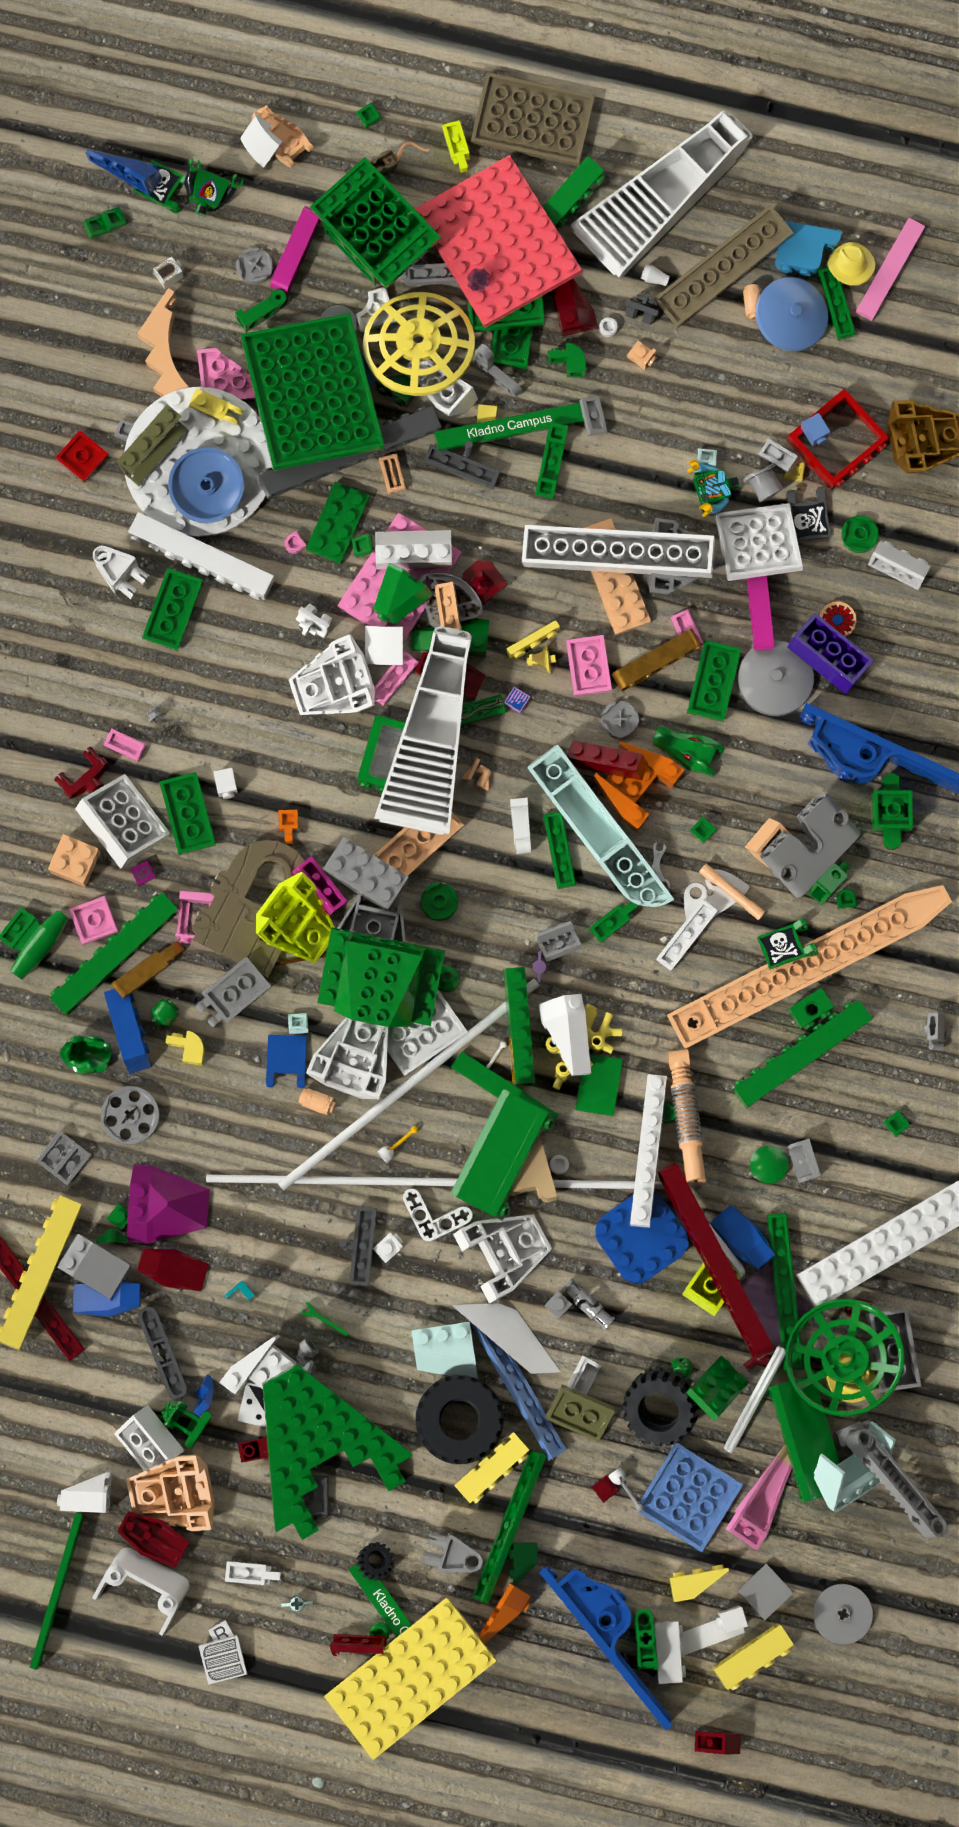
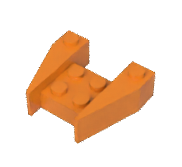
[593,741,685,833]

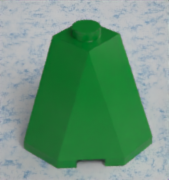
[373,563,433,624]

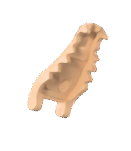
[252,106,314,168]

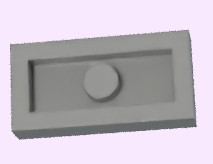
[579,396,607,436]
[758,439,800,474]

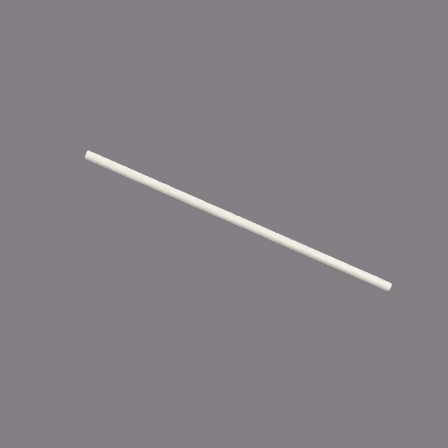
[278,979,540,1191]

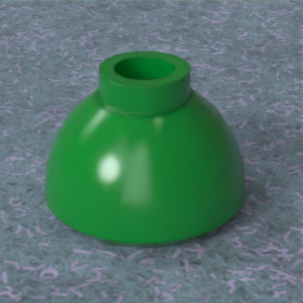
[438,966,461,992]

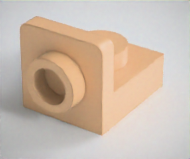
[627,341,657,370]

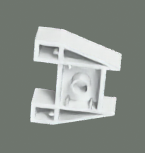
[219,1335,314,1394]

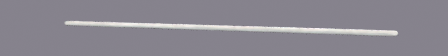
[206,1175,665,1189]

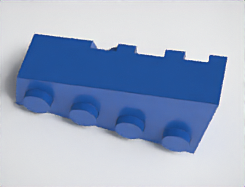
[104,989,151,1074]

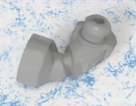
[296,1338,319,1376]

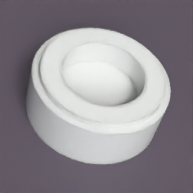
[599,317,618,337]
[549,1155,569,1175]

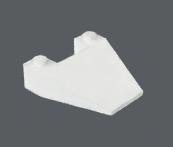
[453,1214,552,1304]

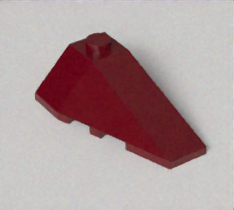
[551,278,598,336]

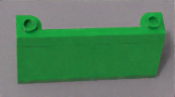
[450,1089,556,1221]
[767,1376,840,1502]

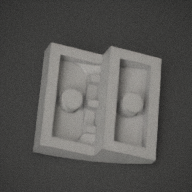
[35,1130,91,1185]

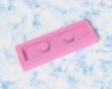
[374,650,419,707]

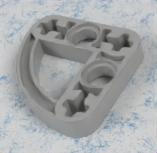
[420,572,483,628]

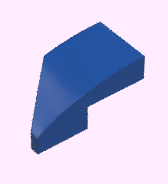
[193,1374,213,1417]

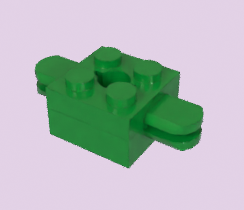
[871,773,913,850]

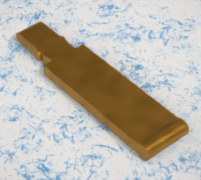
[111,941,185,999]

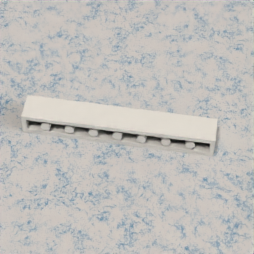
[128,512,275,600]

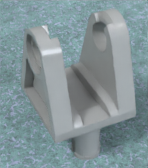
[421,1531,483,1573]

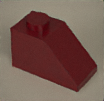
[695,1731,741,1755]

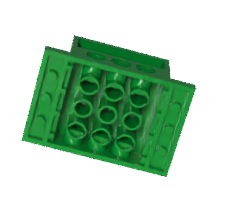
[310,157,441,289]
[317,928,446,1027]

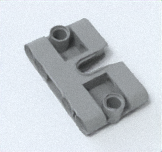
[760,792,861,898]

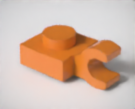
[278,810,298,844]

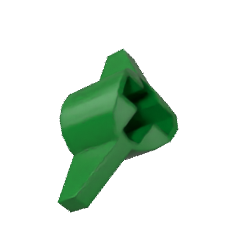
[96,1229,128,1243]

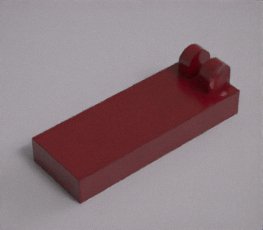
[330,1634,387,1656]

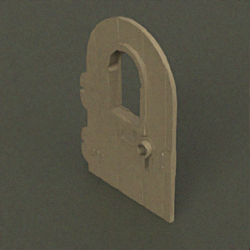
[192,840,304,978]

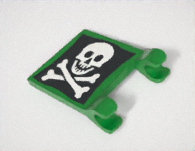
[133,160,186,214]
[757,918,818,970]

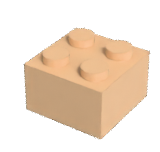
[48,834,101,887]

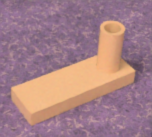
[434,582,462,630]

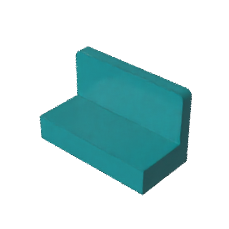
[224,1281,257,1302]

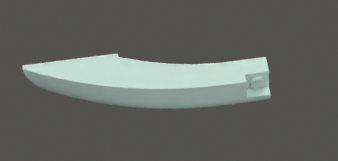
[527,744,674,907]

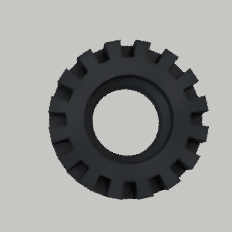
[356,1542,395,1581]

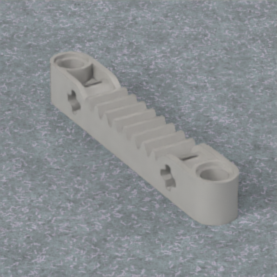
[846,1429,948,1539]

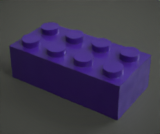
[787,613,874,695]

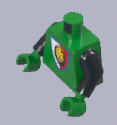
[184,158,243,217]

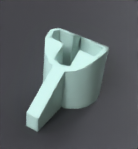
[281,1597,313,1611]

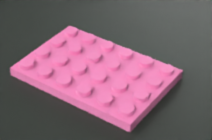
[337,513,462,643]

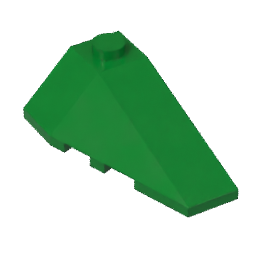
[411,619,490,657]

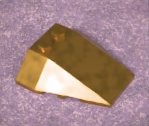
[887,400,959,473]

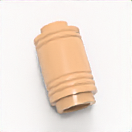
[743,284,762,321]
[299,1088,336,1115]

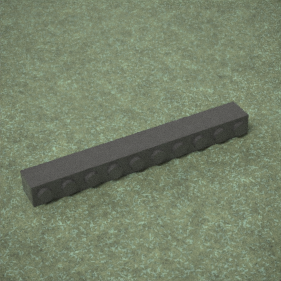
[259,406,441,499]

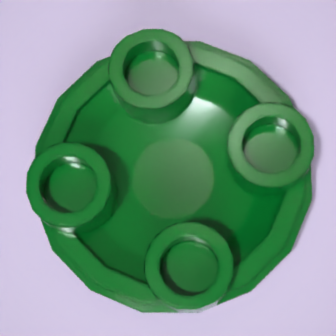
[750,1146,788,1184]

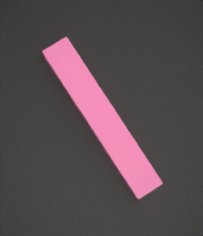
[856,218,925,321]

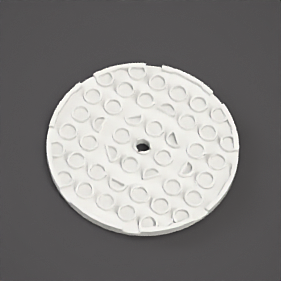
[124,387,273,537]

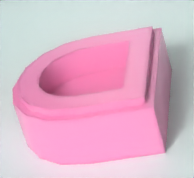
[285,531,307,554]

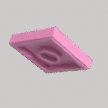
[69,896,119,945]

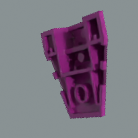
[127,1165,210,1244]

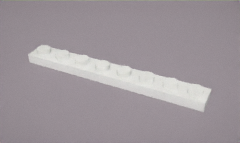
[630,1074,667,1228]

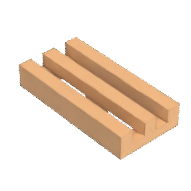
[379,453,406,494]

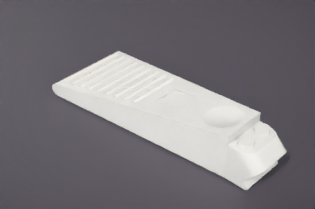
[570,110,753,278]
[374,626,472,835]

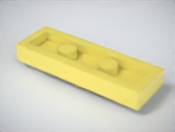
[507,620,560,659]

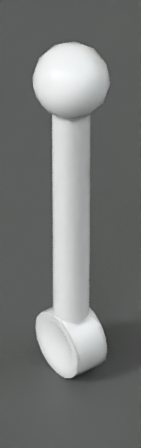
[486,1041,507,1069]

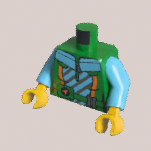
[687,460,740,517]

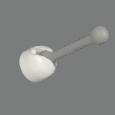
[609,1468,644,1512]

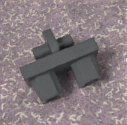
[625,292,660,325]

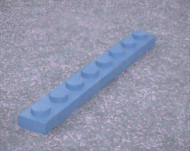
[470,1323,566,1460]

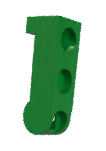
[235,289,286,333]

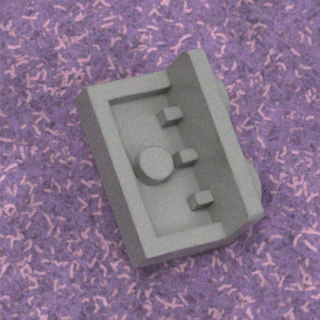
[536,921,582,962]

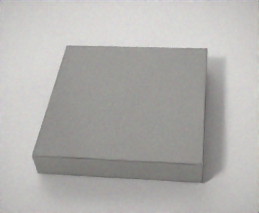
[737,1564,793,1620]

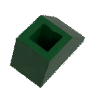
[376,374,420,407]
[509,1542,537,1583]

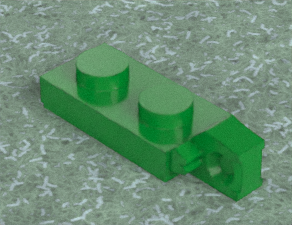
[589,902,638,944]

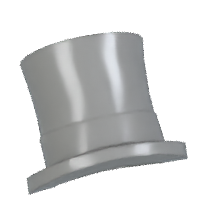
[743,463,784,502]

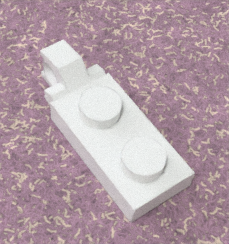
[225,1561,281,1585]

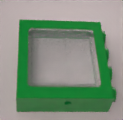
[357,715,405,793]

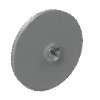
[813,1584,873,1645]

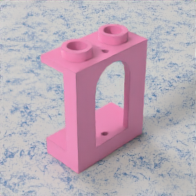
[175,891,214,943]

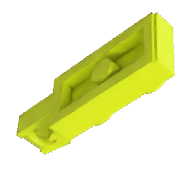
[442,120,470,173]

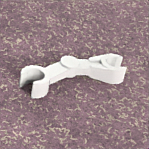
[651,842,670,889]

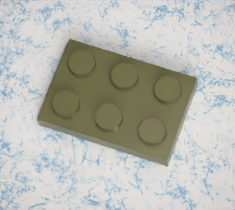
[545,1384,615,1442]

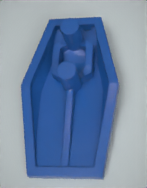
[710,1205,775,1270]
[73,1281,141,1317]

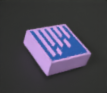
[504,687,530,713]

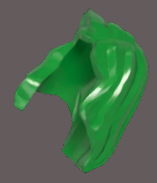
[59,1035,112,1074]

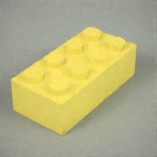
[712,1623,794,1690]

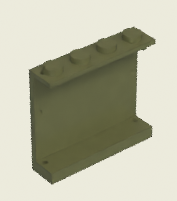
[117,404,189,487]

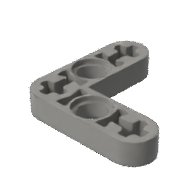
[475,344,522,398]

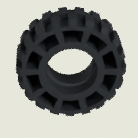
[415,1375,504,1464]

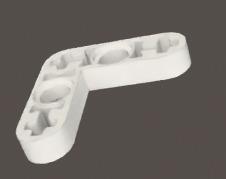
[403,1189,472,1242]

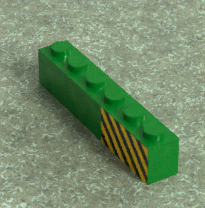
[503,967,535,1085]

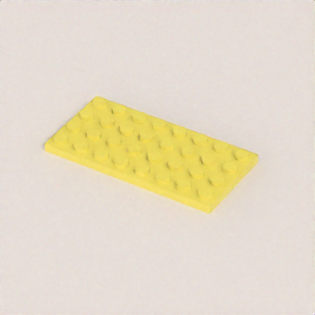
[324,1597,497,1760]

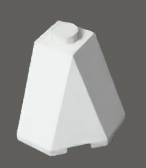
[57,1472,112,1513]

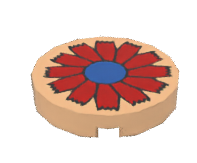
[819,601,856,637]

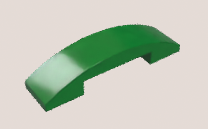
[535,422,568,499]

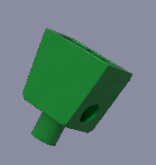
[808,861,850,905]

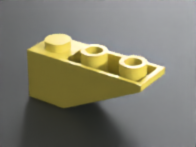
[669,1565,729,1602]

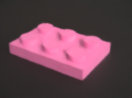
[566,635,612,697]

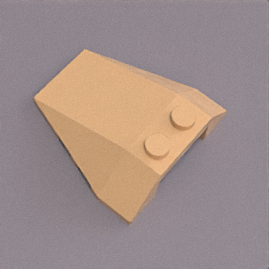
[126,1454,215,1531]

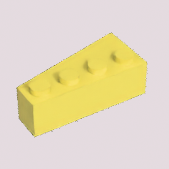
[454,1432,529,1504]

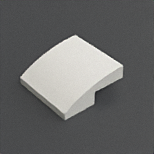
[240,114,282,168]
[365,626,403,665]

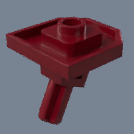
[462,560,508,606]

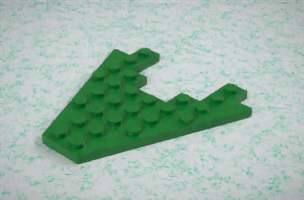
[262,1364,413,1540]

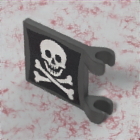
[786,487,830,541]

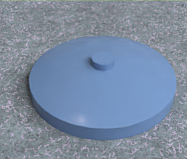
[755,277,828,352]
[168,447,244,524]

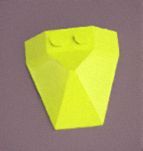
[256,872,335,964]

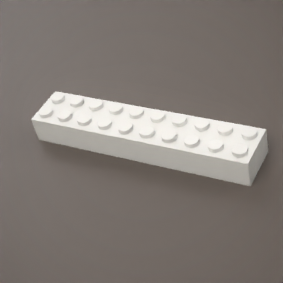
[522,525,715,578]
[796,1181,959,1307]

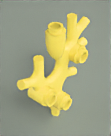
[546,1004,622,1090]

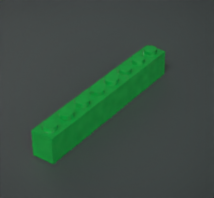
[50,893,179,1017]
[732,1000,873,1109]

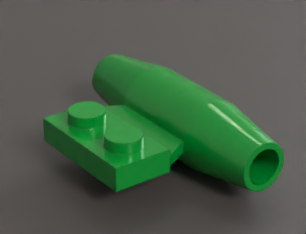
[0,907,69,980]

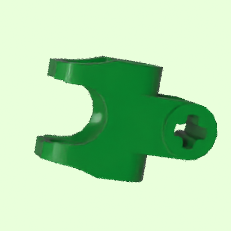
[634,1609,658,1672]

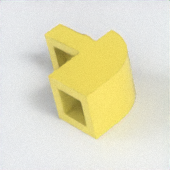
[166,1031,205,1066]

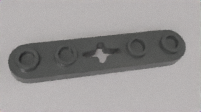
[138,1307,187,1399]

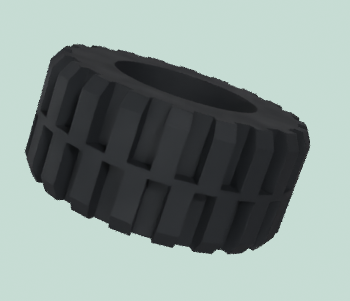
[622,1367,701,1446]

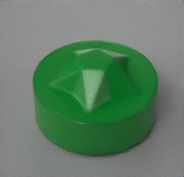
[369,1622,390,1639]

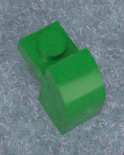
[547,343,586,377]

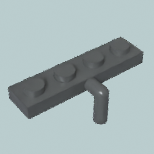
[423,441,500,490]
[339,1206,377,1287]

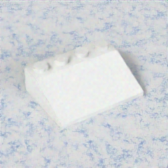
[75,774,171,869]

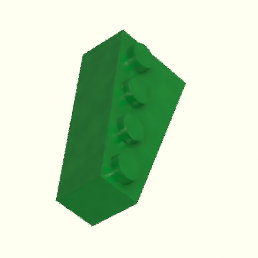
[543,156,609,229]

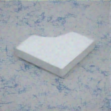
[356,287,397,333]

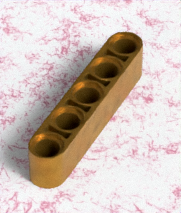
[612,629,702,691]

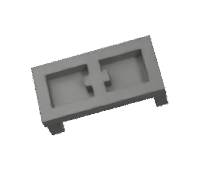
[787,1139,821,1183]

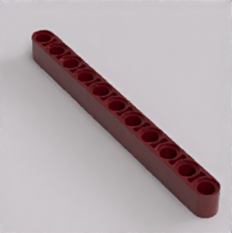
[658,1163,774,1360]

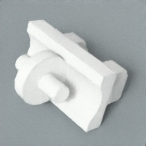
[296,604,332,638]

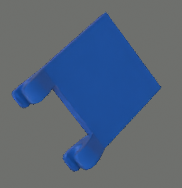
[266,1035,307,1088]

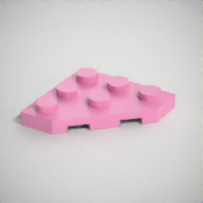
[197,348,256,401]

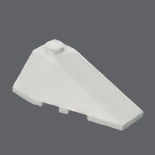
[407,359,478,416]
[538,994,591,1076]

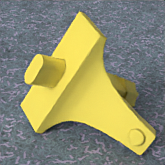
[527,645,556,674]

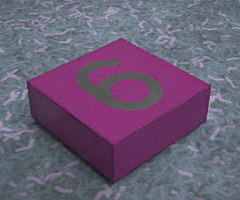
[130,860,156,886]

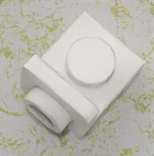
[373,1233,403,1263]

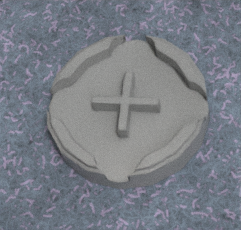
[236,247,273,285]
[601,701,639,739]

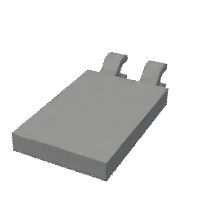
[195,956,271,1027]

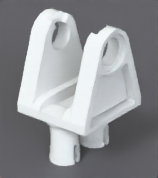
[93,546,150,600]

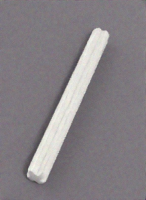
[724,1346,786,1453]

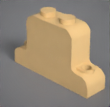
[510,1136,557,1202]

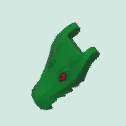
[653,726,725,777]

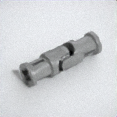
[561,1278,615,1330]

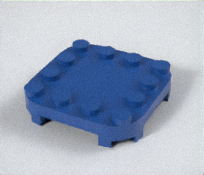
[595,1192,689,1284]

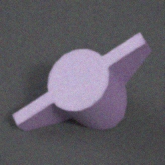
[532,951,546,982]

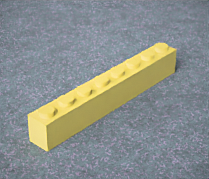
[0,1196,82,1351]

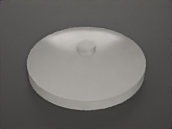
[738,641,814,716]

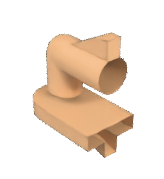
[461,758,491,791]

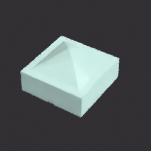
[697,449,717,467]
[288,1013,308,1034]

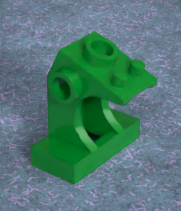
[161,1400,213,1449]

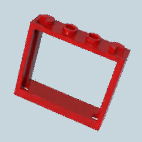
[786,388,889,490]

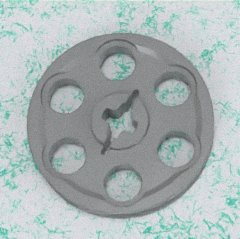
[101,1086,160,1145]

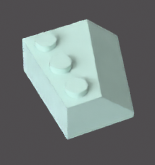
[411,1322,478,1379]

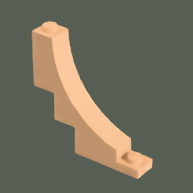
[137,288,190,397]

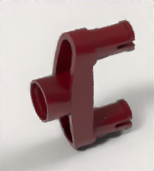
[54,747,109,799]

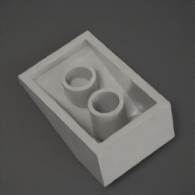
[57,1234,132,1300]

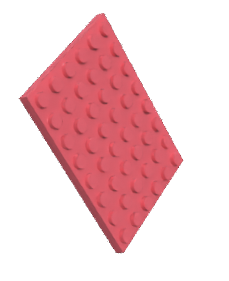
[415,155,583,328]

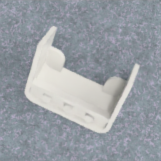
[92,1547,190,1636]

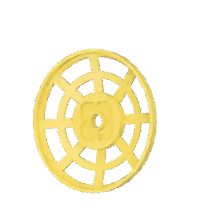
[363,292,475,396]

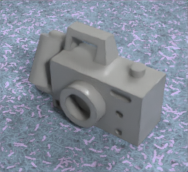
[925,1013,947,1051]
[834,1420,871,1447]

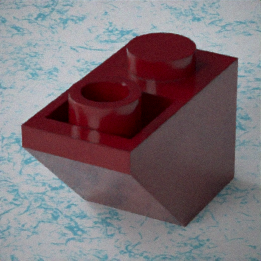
[238,1437,268,1463]

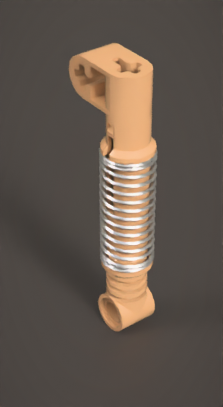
[668,1049,706,1187]

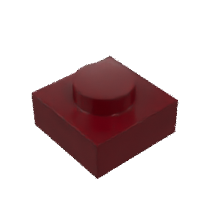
[591,1475,619,1503]

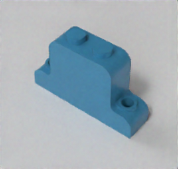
[775,221,842,277]

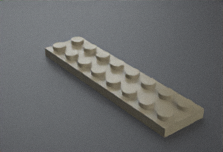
[654,204,794,328]

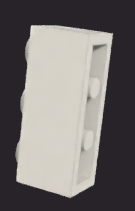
[654,1621,686,1684]

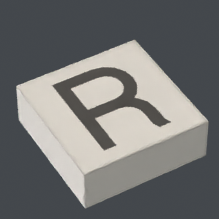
[208,1620,234,1641]

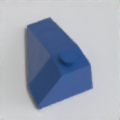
[86,150,162,196]

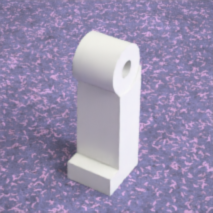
[510,798,531,854]

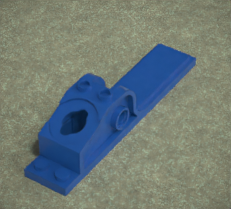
[799,702,959,794]
[538,1566,672,1730]

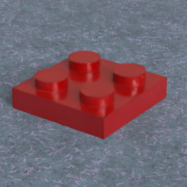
[55,430,109,483]

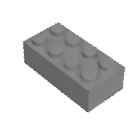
[323,837,409,911]
[866,1308,921,1393]

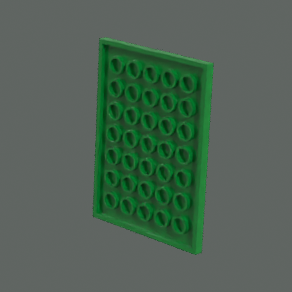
[240,313,384,471]

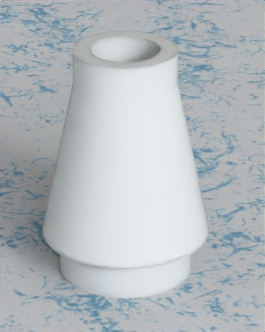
[641,265,670,286]

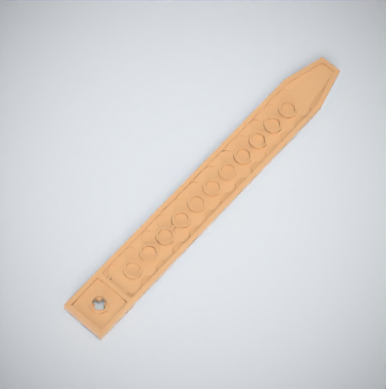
[667,885,952,1050]

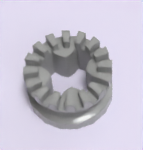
[145,706,164,723]

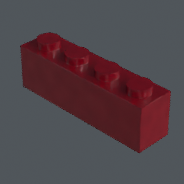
[567,740,648,781]

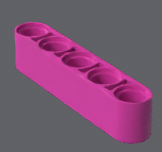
[270,206,321,294]
[746,576,774,651]

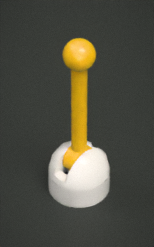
[377,1126,418,1163]

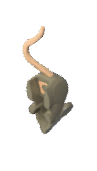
[369,142,429,174]

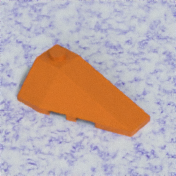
[478,1583,532,1643]

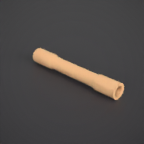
[699,864,766,920]

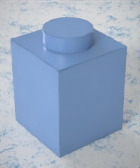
[801,413,830,446]

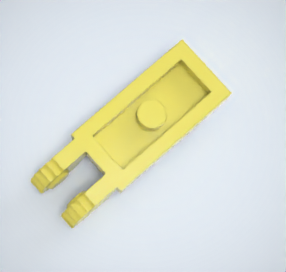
[189,388,244,425]

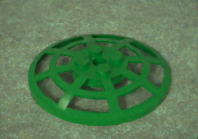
[785,1299,904,1417]

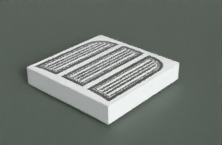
[199,1635,247,1685]

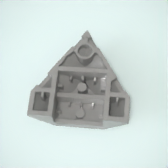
[647,518,724,594]

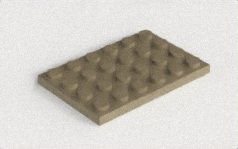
[471,72,595,166]

